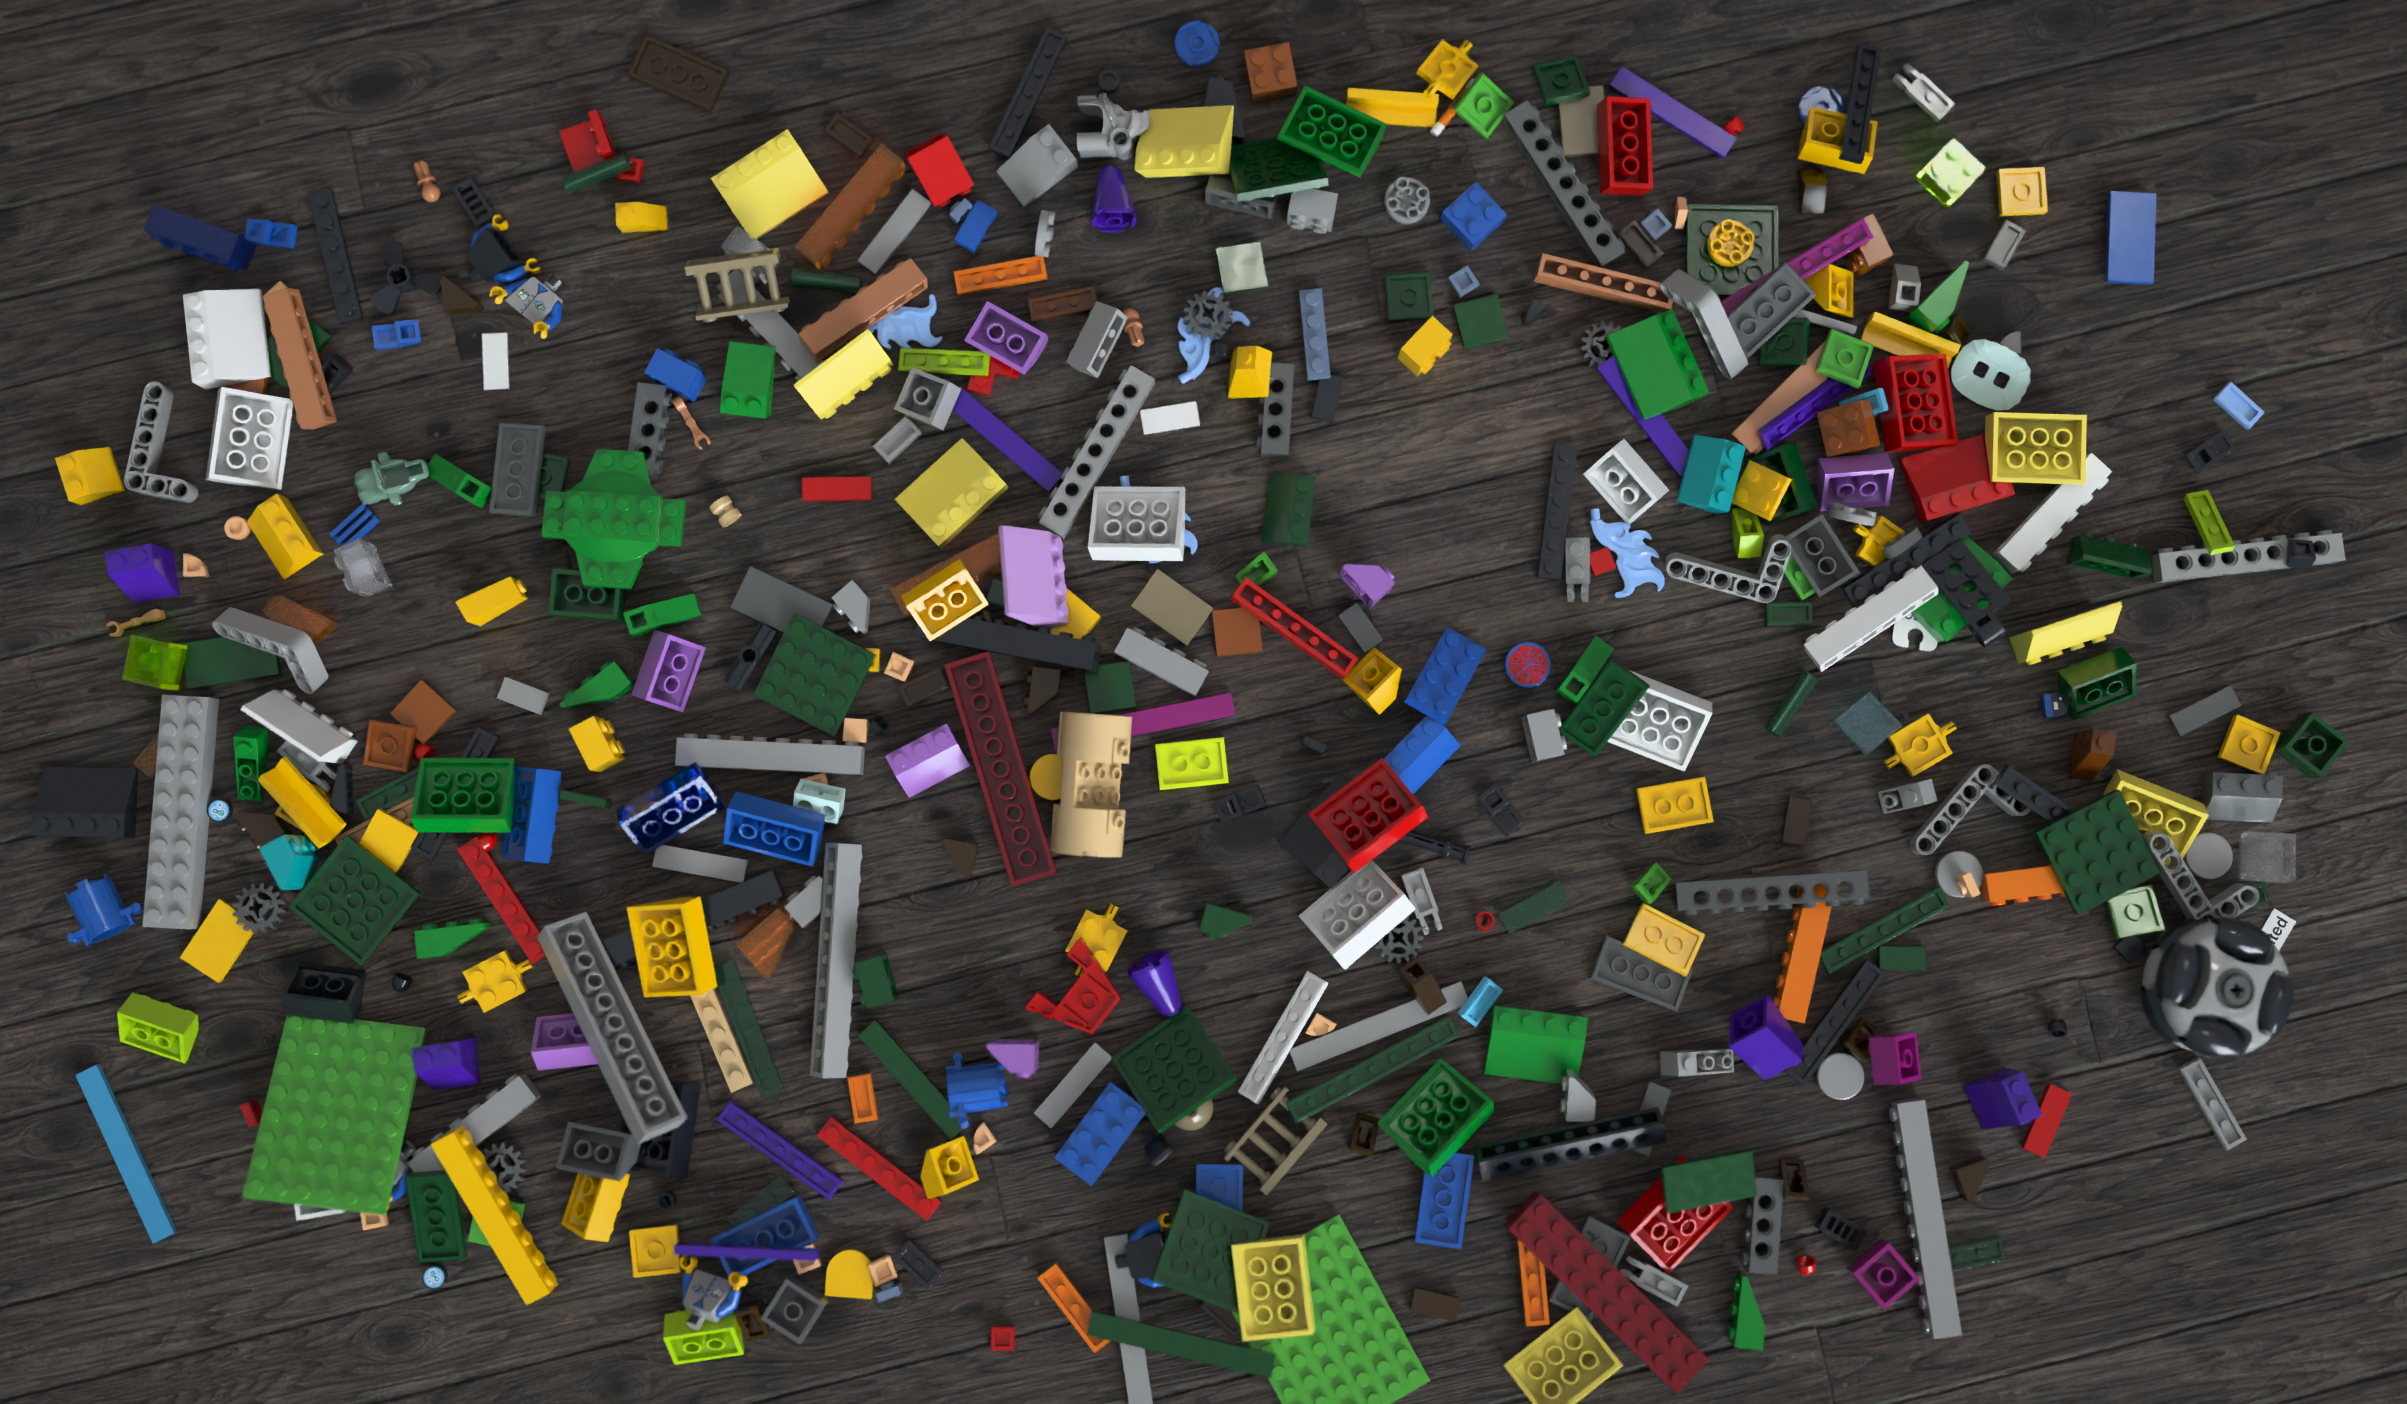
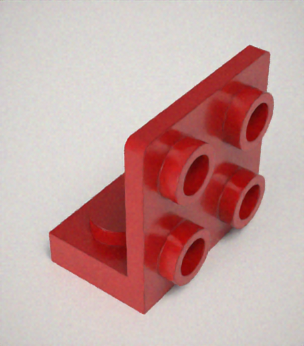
[560,109,618,174]

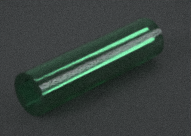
[563,151,633,194]
[791,267,862,294]
[1764,670,1818,738]

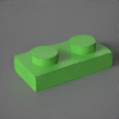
[1783,554,1816,601]

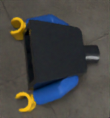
[467,214,541,283]
[1115,1213,1171,1288]

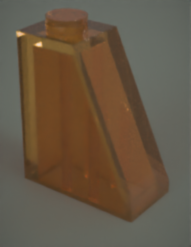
[262,595,340,646]
[736,907,797,980]

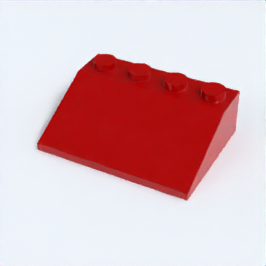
[1873,354,1958,452]
[1899,434,2015,524]
[1308,758,1428,873]
[1617,1155,1733,1274]

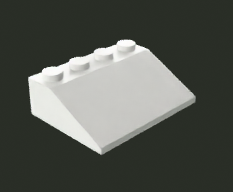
[183,289,271,389]
[206,387,293,490]
[1088,487,1185,561]
[1607,670,1712,772]
[240,689,358,764]
[1299,860,1415,969]

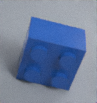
[1440,182,1507,252]
[644,348,707,402]

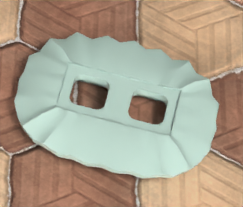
[1951,339,2031,411]

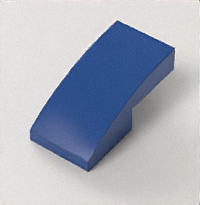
[954,200,998,253]
[244,218,298,249]
[372,319,421,350]

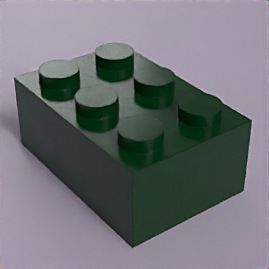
[548,569,627,622]

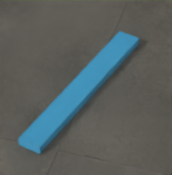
[75,1064,177,1243]

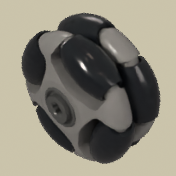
[2140,917,2293,1060]

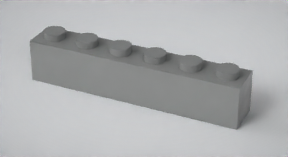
[716,269,824,381]
[407,1074,542,1172]

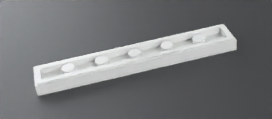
[1238,971,1329,1104]

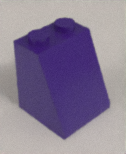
[104,543,180,603]
[1729,995,1803,1080]
[412,1038,481,1091]
[1963,1067,2043,1129]

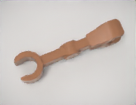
[672,396,711,450]
[106,609,166,637]

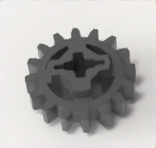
[1184,291,1233,341]
[1579,321,1621,368]
[232,883,286,934]
[1375,916,1424,964]
[483,1142,528,1193]

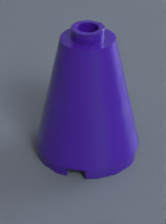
[1091,166,1137,233]
[1126,949,1182,1017]

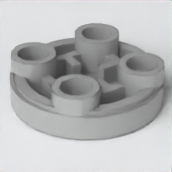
[1384,177,1430,224]
[1035,210,1055,258]
[1828,502,1877,526]
[2184,833,2233,879]
[1935,851,1983,897]
[1816,1052,1864,1100]

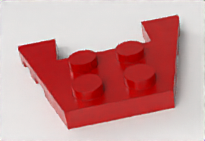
[1025,937,1122,1034]

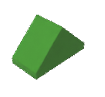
[1235,552,1278,587]
[1630,862,1672,904]

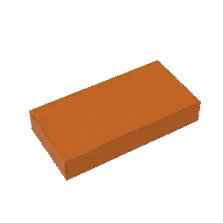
[847,1073,879,1123]

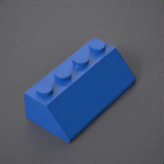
[1384,715,1461,794]
[501,766,562,864]

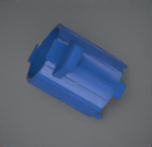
[64,873,144,947]
[945,1052,1009,1129]

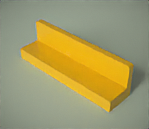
[1346,88,1439,128]
[1860,312,1961,367]
[258,757,346,848]

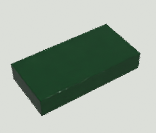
[1765,602,1813,626]
[559,790,612,809]
[1877,946,1926,970]

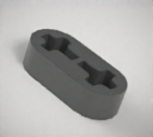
[1881,526,1923,559]

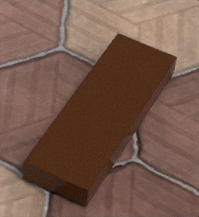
[1027,286,1097,323]

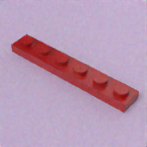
[457,836,546,964]
[817,1116,942,1221]

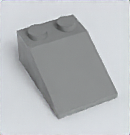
[996,124,1078,207]

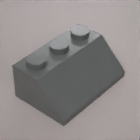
[1205,173,1277,219]
[1785,514,1861,597]
[2201,772,2283,823]
[556,1122,641,1182]

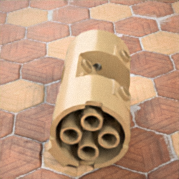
[1050,712,1132,857]

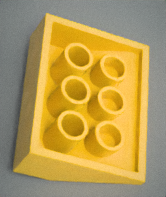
[627,896,717,997]

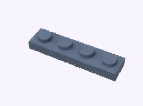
[1299,288,1331,380]

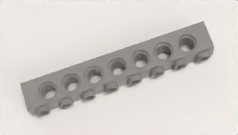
[1038,365,1155,539]
[2150,530,2346,583]

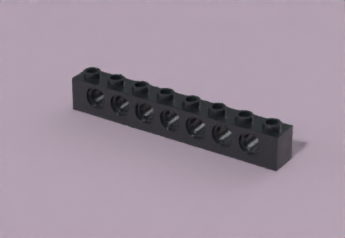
[1475,1107,1667,1181]

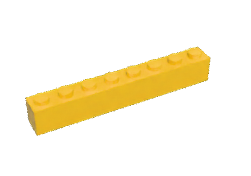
[430,1125,558,1305]

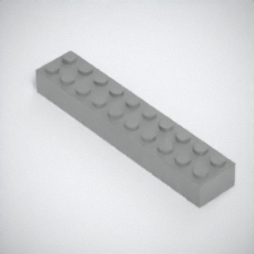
[143,695,219,929]
[537,912,687,1144]

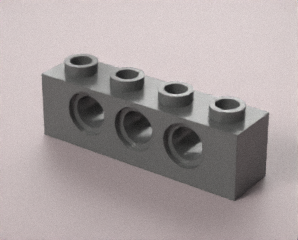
[1257,363,1294,458]
[628,382,672,479]
[1741,1175,1784,1275]

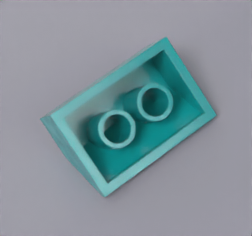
[1676,435,1746,514]
[259,835,320,890]

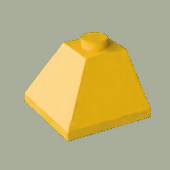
[1804,264,1853,318]
[1228,346,1272,399]
[1342,647,1402,715]
[920,1136,979,1199]

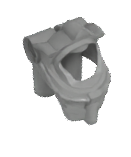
[1077,93,1150,160]

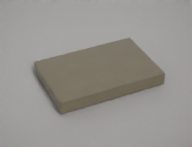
[1558,86,1604,157]
[1131,569,1214,646]

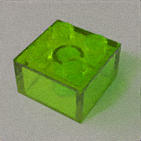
[1915,137,1987,208]
[122,634,188,690]

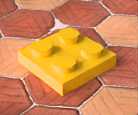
[1996,167,2048,216]
[1732,460,1792,521]
[2217,715,2281,775]
[629,1224,682,1278]

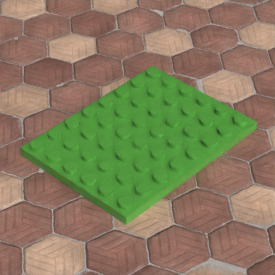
[242,1015,428,1216]
[1232,1214,1430,1404]

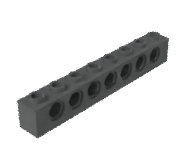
[1502,100,1625,268]
[1676,871,1870,915]

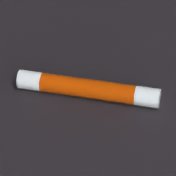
[1430,78,1475,137]

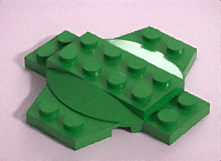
[541,449,686,589]

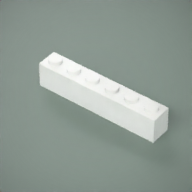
[1992,453,2112,574]
[1804,566,1938,672]

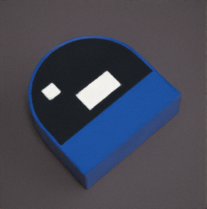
[2041,693,2068,718]

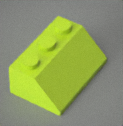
[117,992,199,1064]
[663,1311,744,1365]

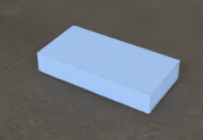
[2213,381,2265,430]

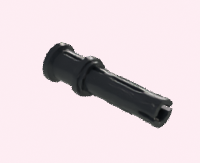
[1399,831,1471,865]

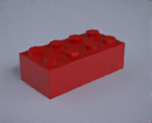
[1597,96,1653,195]

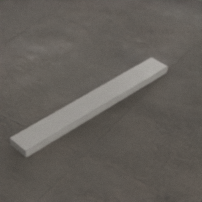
[1289,981,1468,1071]
[1104,1233,1153,1404]

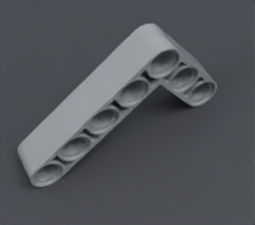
[1660,269,1748,380]
[124,381,198,503]
[1665,534,1792,603]
[212,607,328,694]
[1909,764,2030,855]
[2142,831,2259,919]

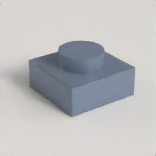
[949,198,973,226]
[1640,209,1673,242]
[1448,265,1480,298]
[876,1281,904,1302]

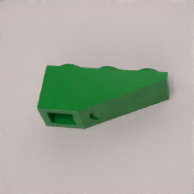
[427,453,492,508]
[623,593,702,637]
[1555,636,1614,705]
[559,661,635,709]
[233,726,269,802]
[414,919,491,959]
[1727,1273,1765,1351]

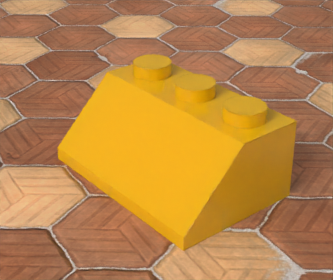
[1798,106,1877,174]
[247,494,323,579]
[901,559,989,641]
[561,1173,630,1242]

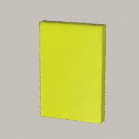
[1155,737,1229,790]

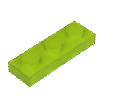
[2184,490,2235,555]

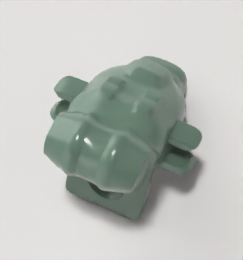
[354,452,429,505]

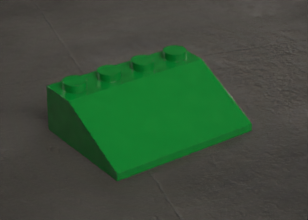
[1277,86,1387,177]
[1606,309,1710,421]
[1911,536,2013,642]
[410,758,515,833]
[1484,1005,1588,1084]
[1378,1058,1495,1178]

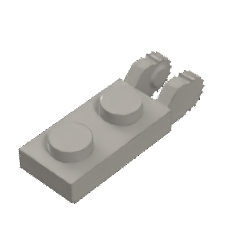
[1893,64,1955,122]
[1566,537,1590,602]
[277,740,337,792]
[1401,867,1443,936]
[1620,1255,1688,1307]

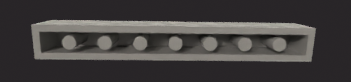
[675,734,865,775]

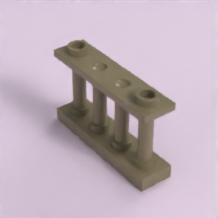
[685,248,790,322]
[1224,1085,1327,1196]

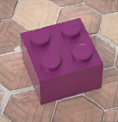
[1868,1032,1921,1085]
[1847,1239,1920,1310]

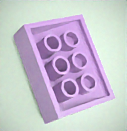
[999,525,1069,629]

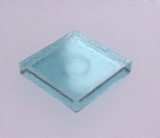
[1834,692,1902,756]

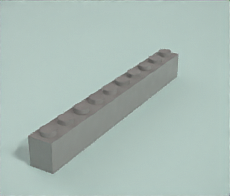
[810,843,862,1078]
[1889,1098,1962,1339]

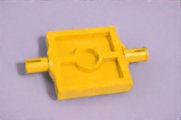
[1416,39,1479,100]
[1853,516,1903,567]
[1884,714,1957,777]
[1065,903,1128,977]
[457,950,533,1013]

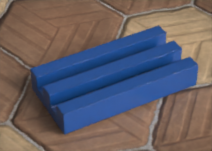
[329,503,381,552]

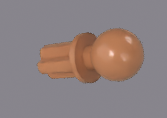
[413,161,440,202]
[1122,308,1144,347]

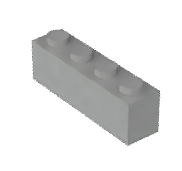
[1114,627,1209,697]

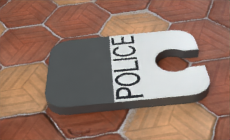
[1891,613,1938,652]

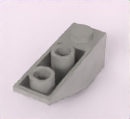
[1660,1049,1734,1077]

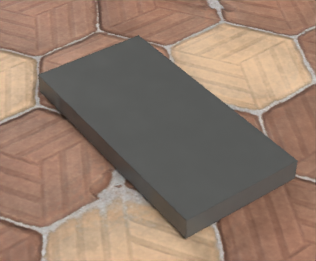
[1727,261,1817,359]
[489,422,546,517]
[730,566,833,632]
[1589,935,1693,1012]
[1547,1215,1631,1322]

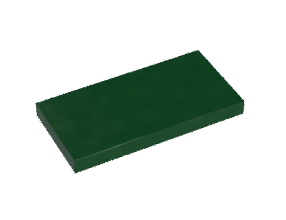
[181,637,281,689]
[1559,659,1650,757]
[1660,1149,1757,1213]
[405,1170,467,1263]

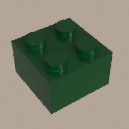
[2274,712,2350,778]
[852,954,900,1009]

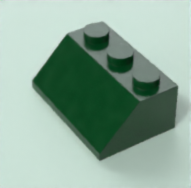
[1744,443,1818,526]
[1262,474,1316,548]
[2067,533,2152,579]
[2058,647,2137,720]
[1199,903,1253,940]

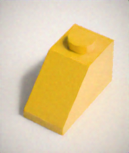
[615,202,668,233]

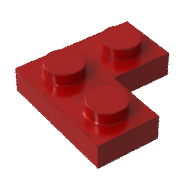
[967,349,1020,396]

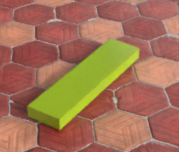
[898,348,990,376]

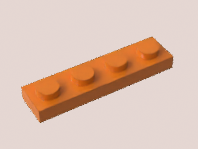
[954,256,1048,296]
[1517,1240,1550,1326]
[1037,1262,1110,1353]

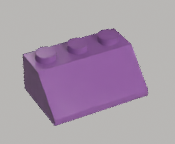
[964,301,1049,375]
[1816,453,1894,512]
[1339,564,1395,609]
[631,630,706,712]
[885,724,971,798]
[531,1013,598,1070]
[987,1039,1039,1077]

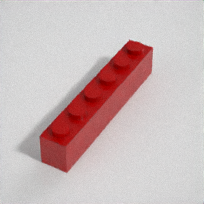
[1230,578,1359,680]

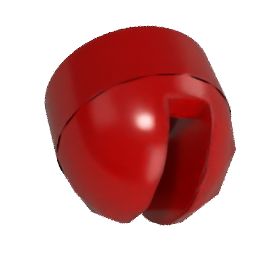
[1723,116,1744,136]
[414,744,435,761]
[477,832,497,851]
[1475,911,1495,931]
[1796,1255,1816,1276]

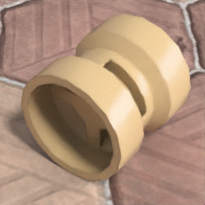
[709,495,741,527]

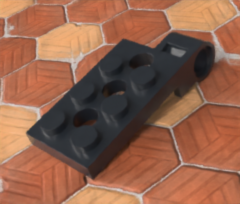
[1921,539,2011,648]

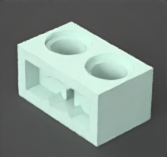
[793,778,846,824]

